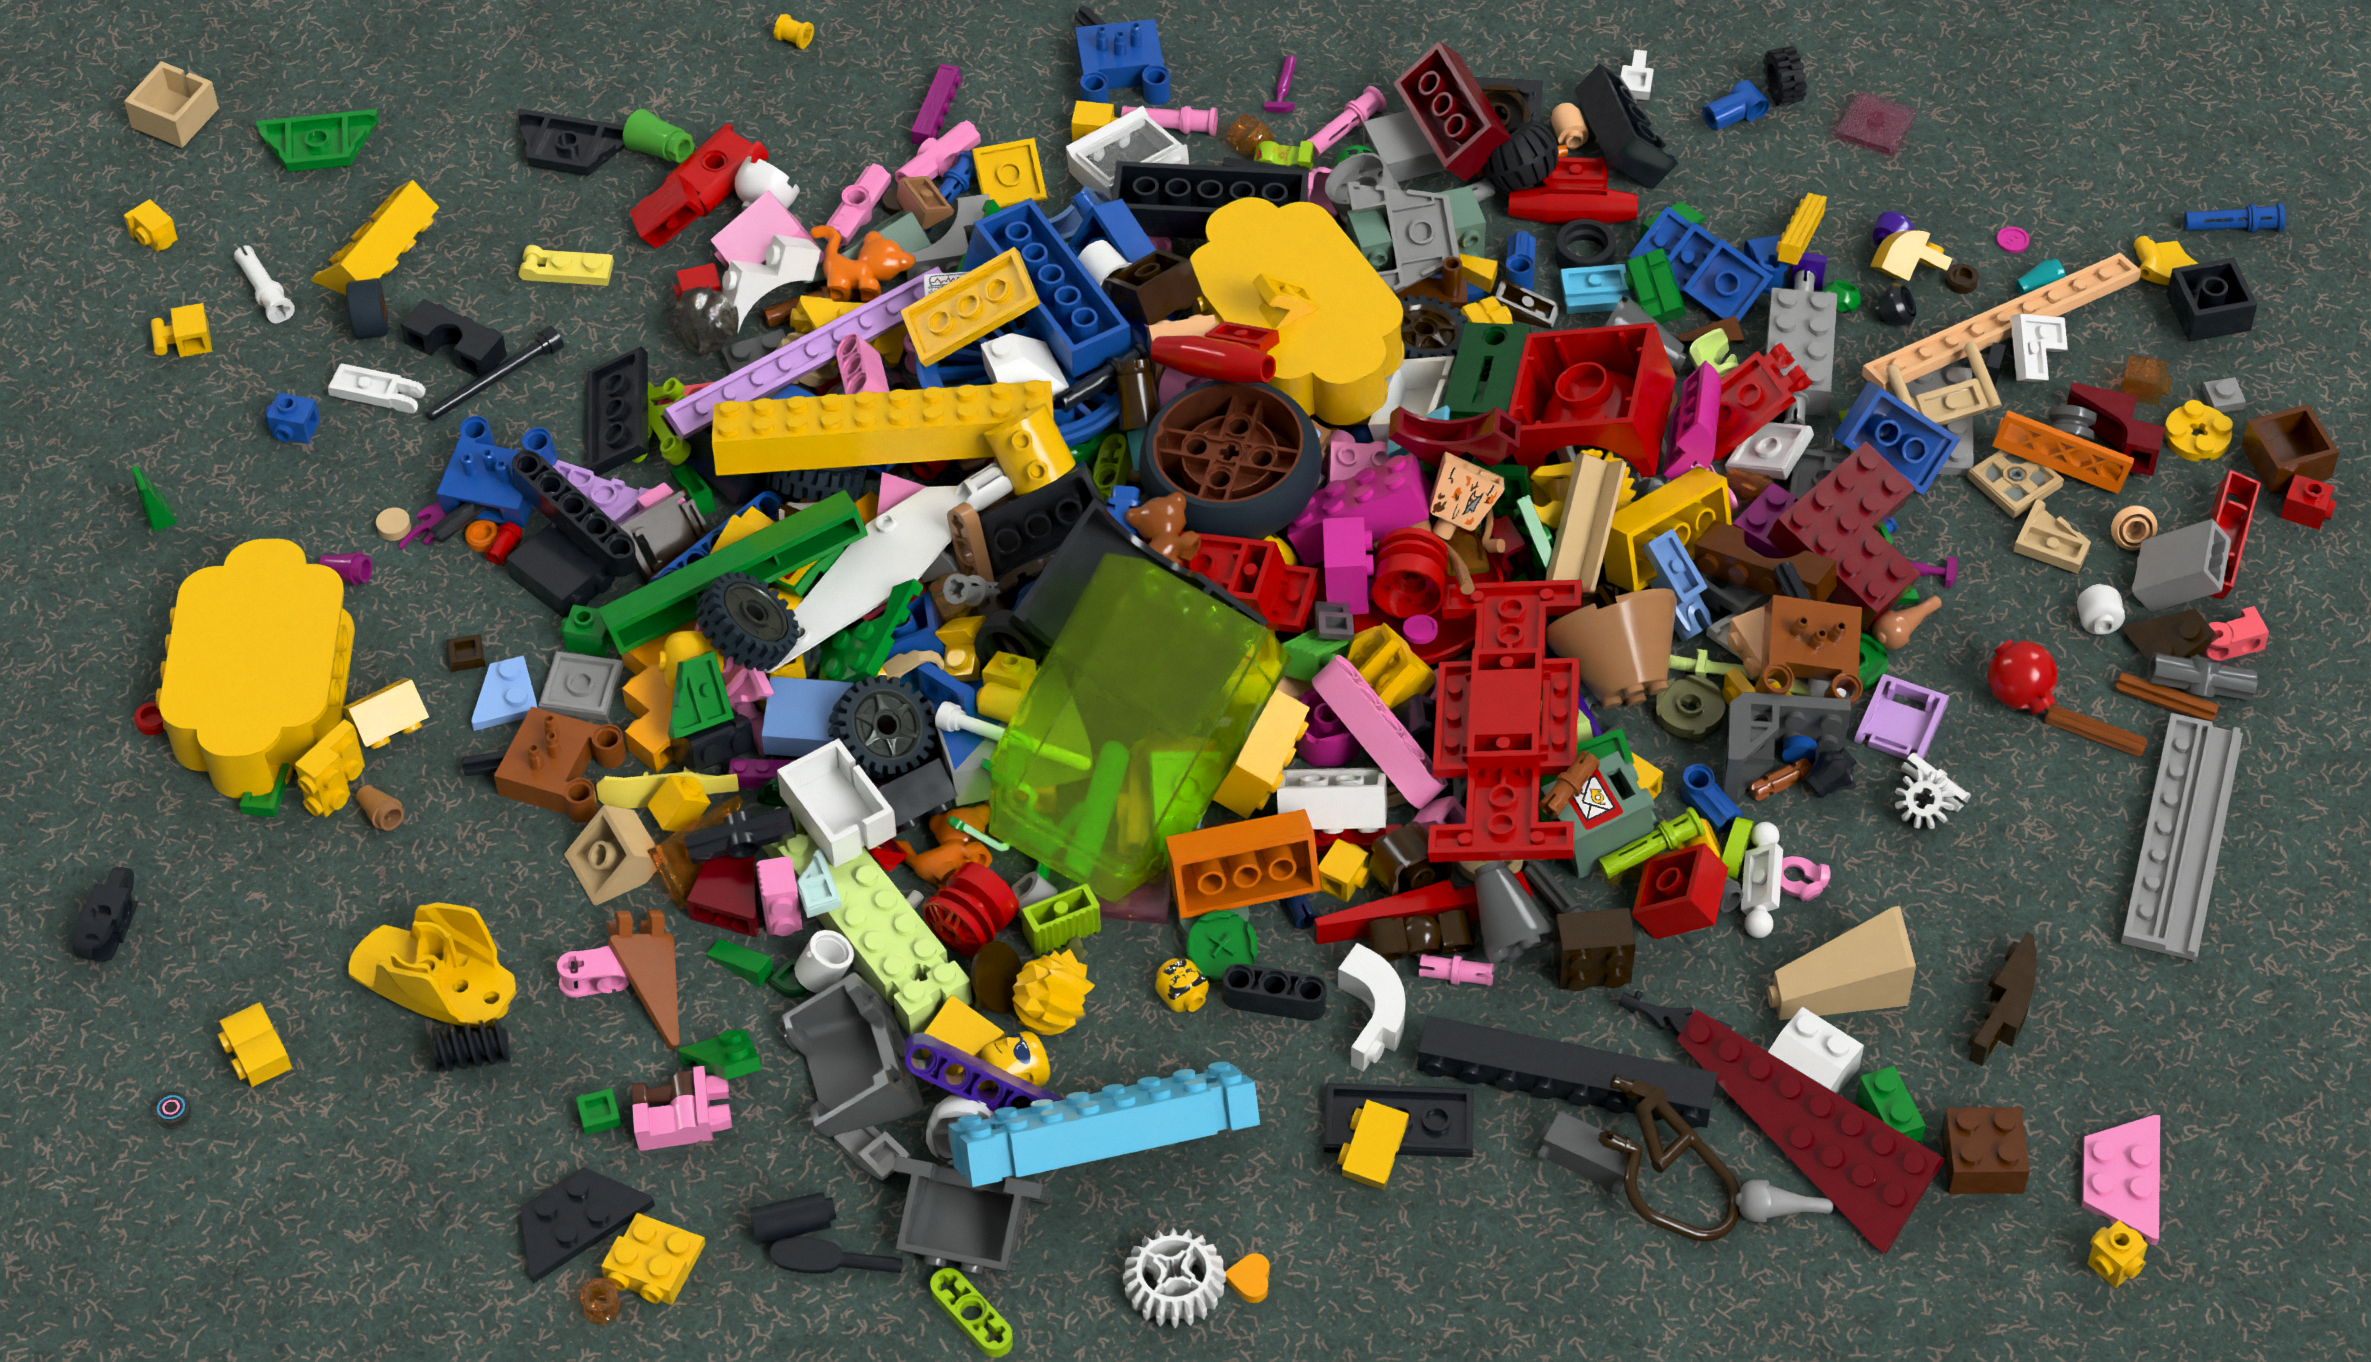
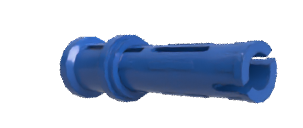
[924,151,976,232]
[2184,202,2285,233]

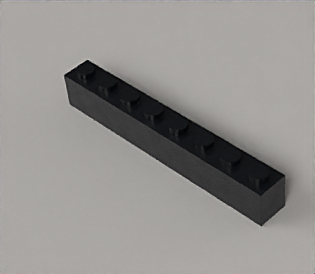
[1417,1015,1718,1128]

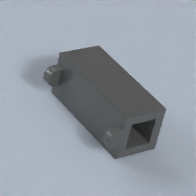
[1537,1111,1628,1196]

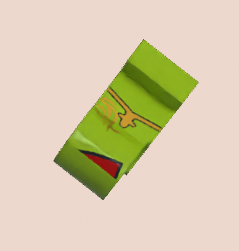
[1254,141,1314,170]

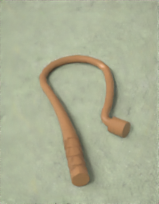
[1433,508,1506,595]

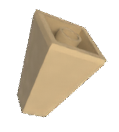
[1767,906,1916,1020]

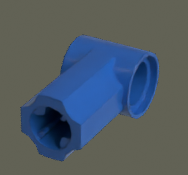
[1702,80,1770,130]
[1505,231,1536,291]
[1679,764,1743,834]

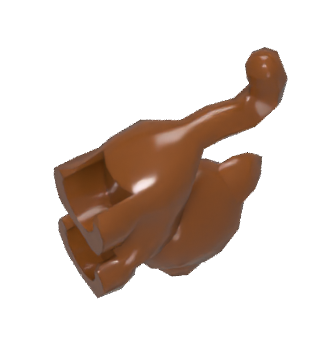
[1124,491,1201,566]

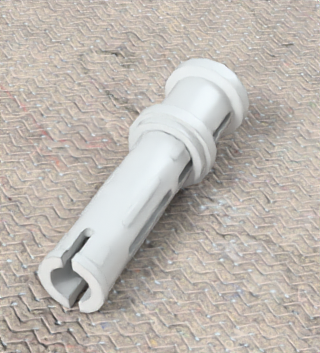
[234,245,294,323]

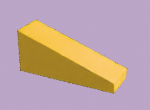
[1459,253,1498,294]

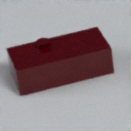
[1393,41,1511,181]

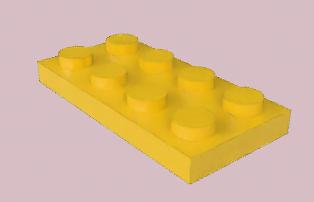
[901,247,1041,367]

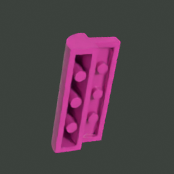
[1663,360,1721,481]

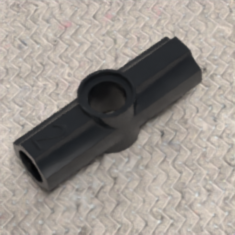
[685,806,797,865]

